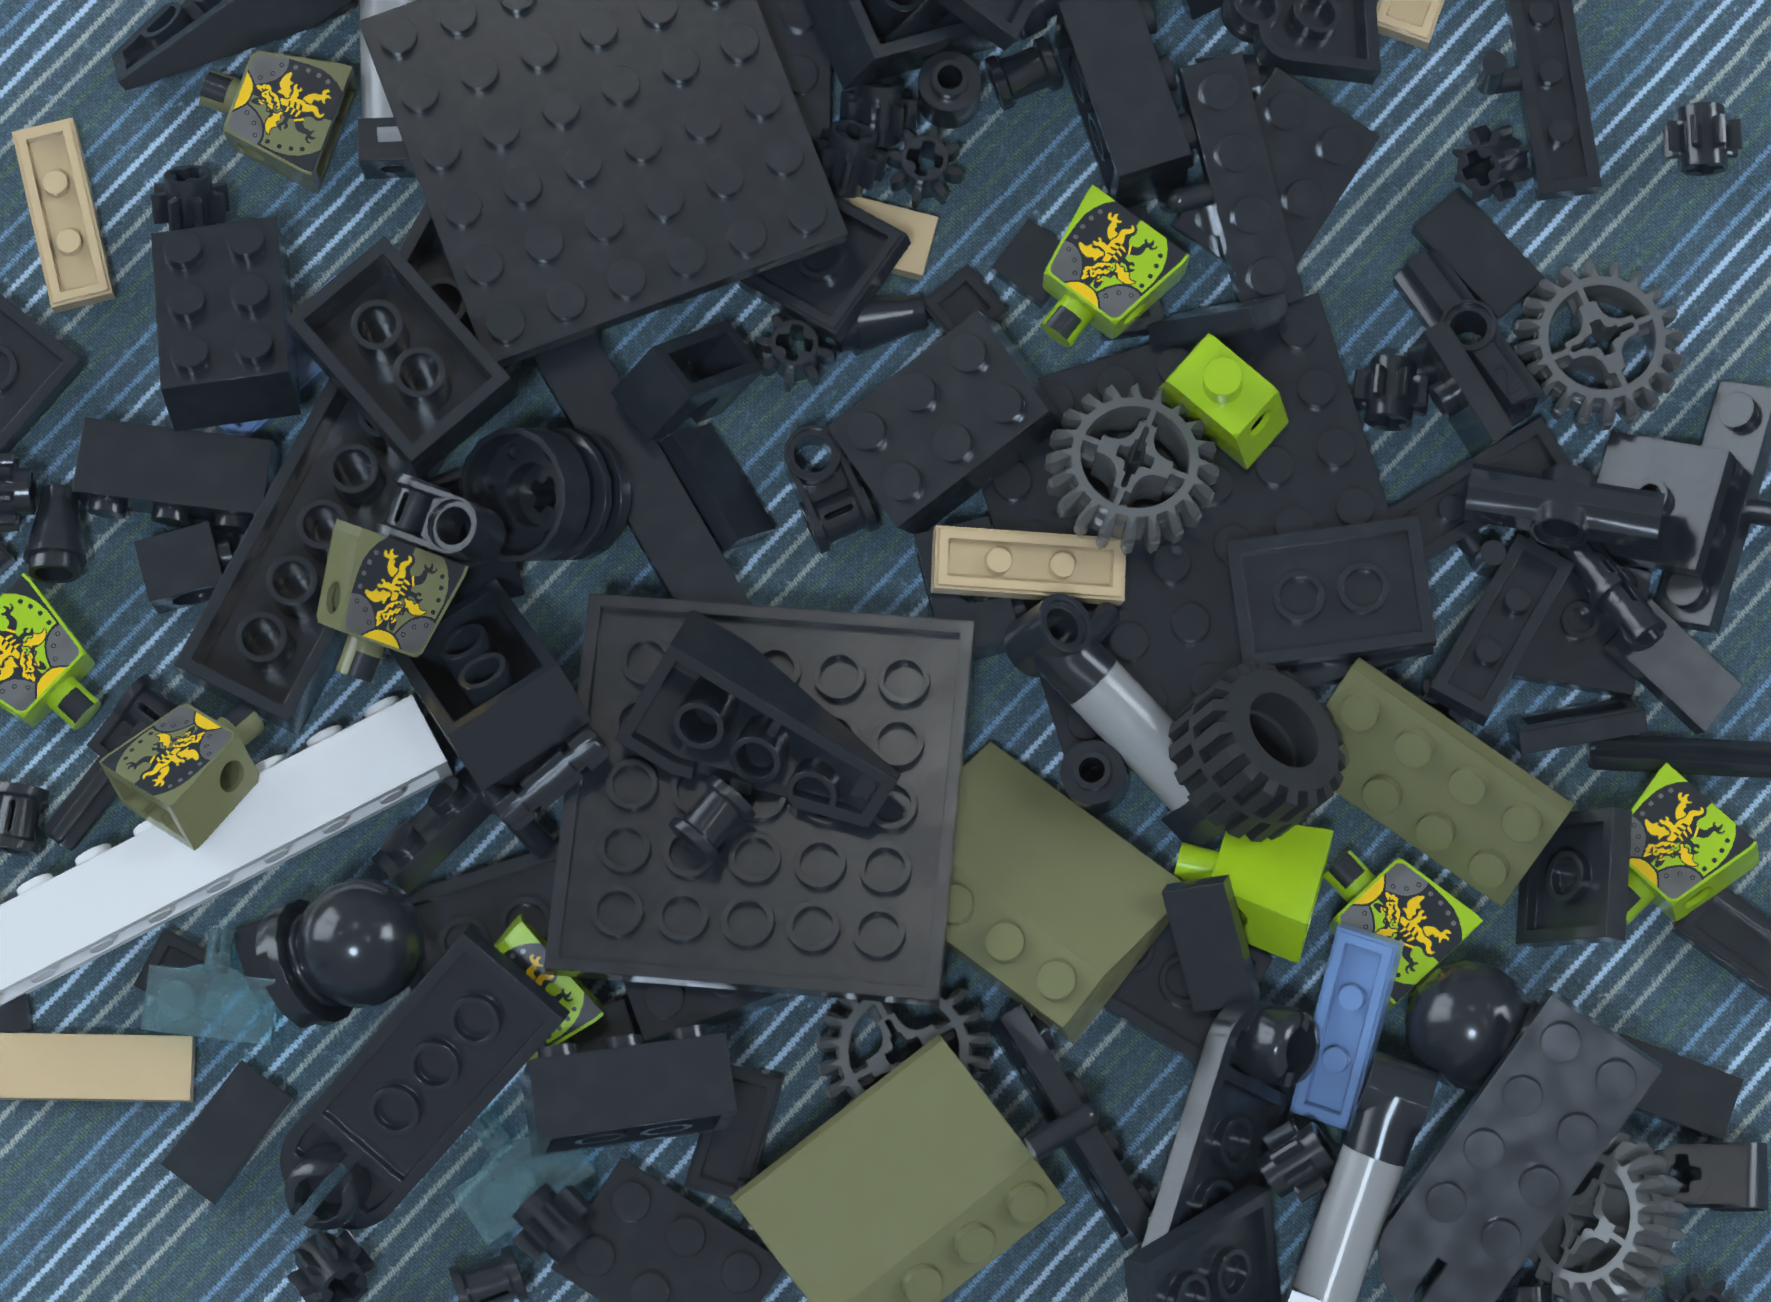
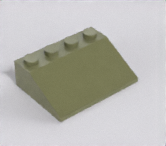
[945,741,1182,1045]
[729,1034,1066,1302]

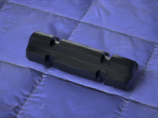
[494,726,610,831]

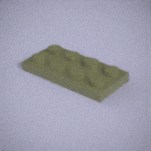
[1324,657,1574,907]

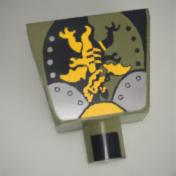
[200,51,359,193]
[317,519,469,683]
[99,700,265,851]

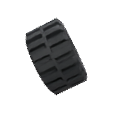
[1168,662,1346,842]

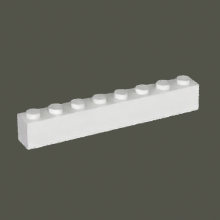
[0,695,453,1006]

